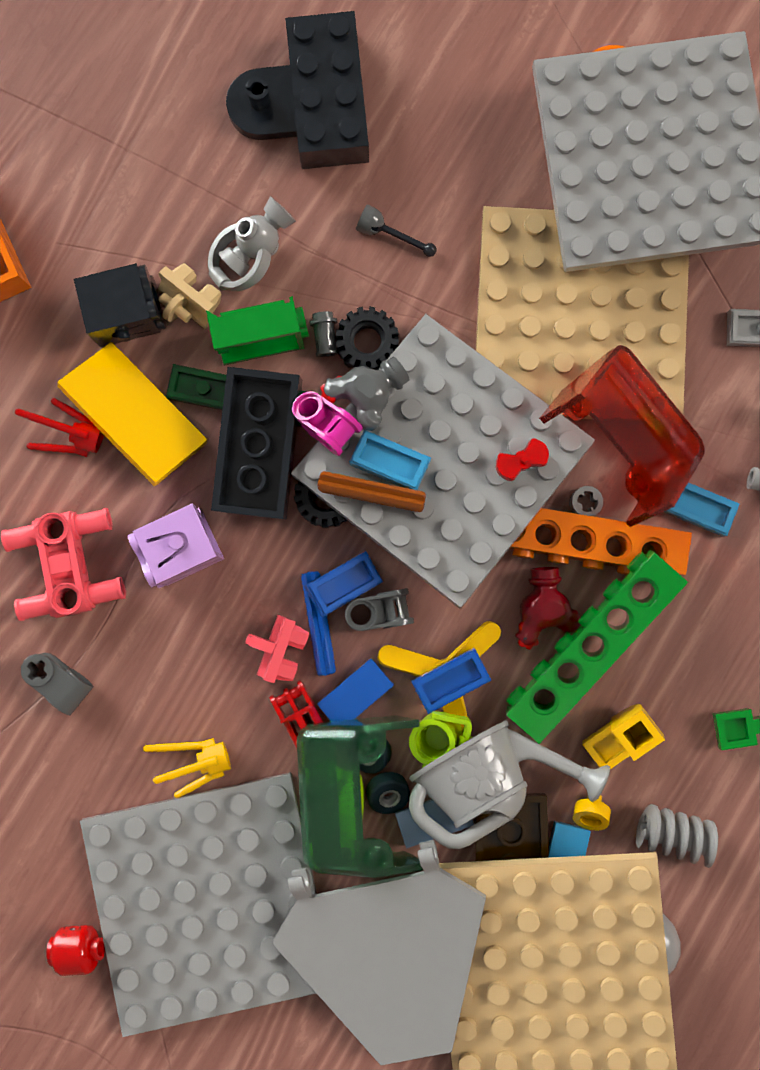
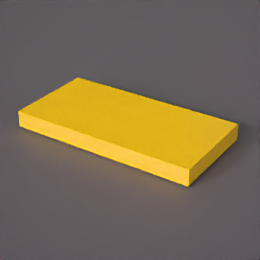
[57,342,207,487]

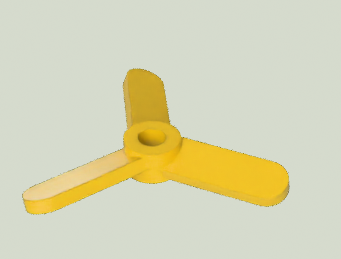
[378,621,501,730]

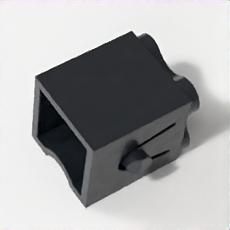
[74,263,166,347]

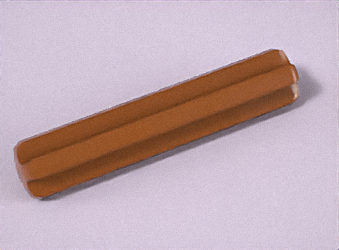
[318,471,426,512]

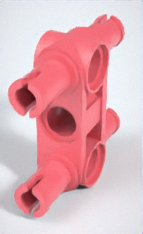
[1,508,126,621]

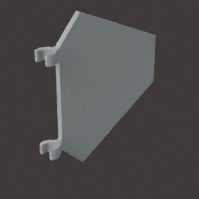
[272,840,486,1065]

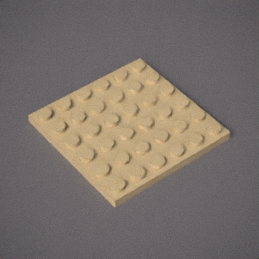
[476,206,689,424]
[439,852,677,1070]

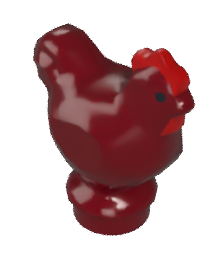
[515,567,581,650]

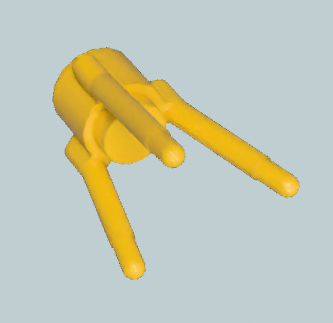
[143,738,231,798]

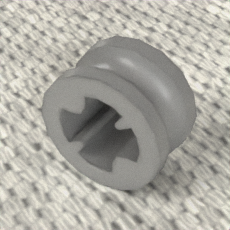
[569,486,603,516]

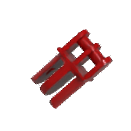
[269,680,332,756]

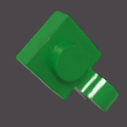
[712,708,760,750]

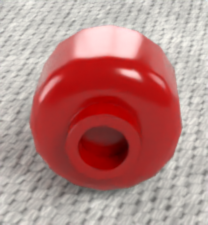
[46,925,105,976]

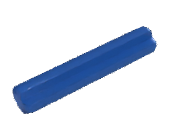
[301,571,336,676]

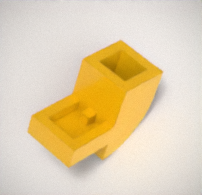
[582,704,665,769]

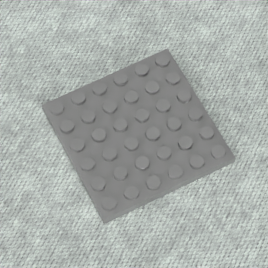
[532,31,760,272]
[291,314,595,609]
[80,772,317,1037]

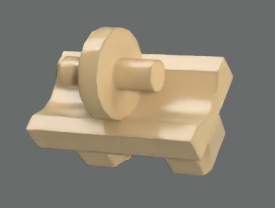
[158,263,221,329]

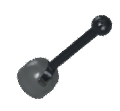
[356,204,437,257]

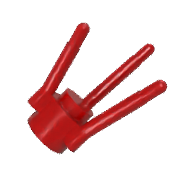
[15,398,104,457]

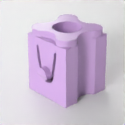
[128,503,224,588]

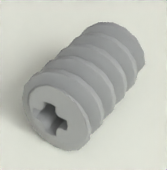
[636,804,718,868]

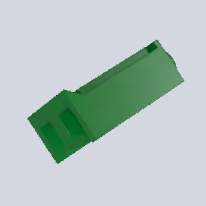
[206,296,309,366]

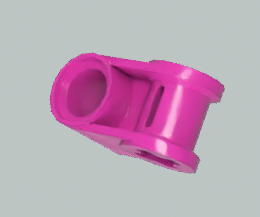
[292,392,363,456]

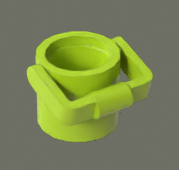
[409,711,473,768]

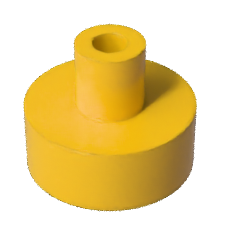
[573,795,611,831]

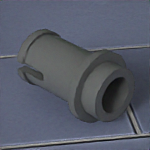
[310,311,338,357]

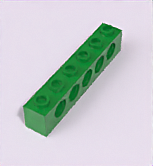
[506,550,688,744]

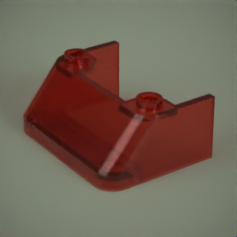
[539,345,705,527]

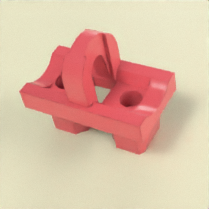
[245,615,309,683]

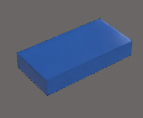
[304,551,383,617]
[411,648,492,714]
[317,658,394,732]

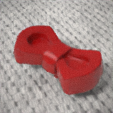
[495,438,549,481]

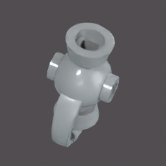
[208,196,296,291]

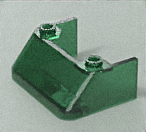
[297,715,423,878]

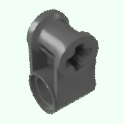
[345,588,414,631]
[21,653,94,716]

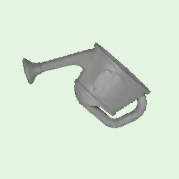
[409,720,610,849]

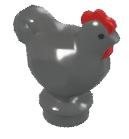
[320,357,410,431]

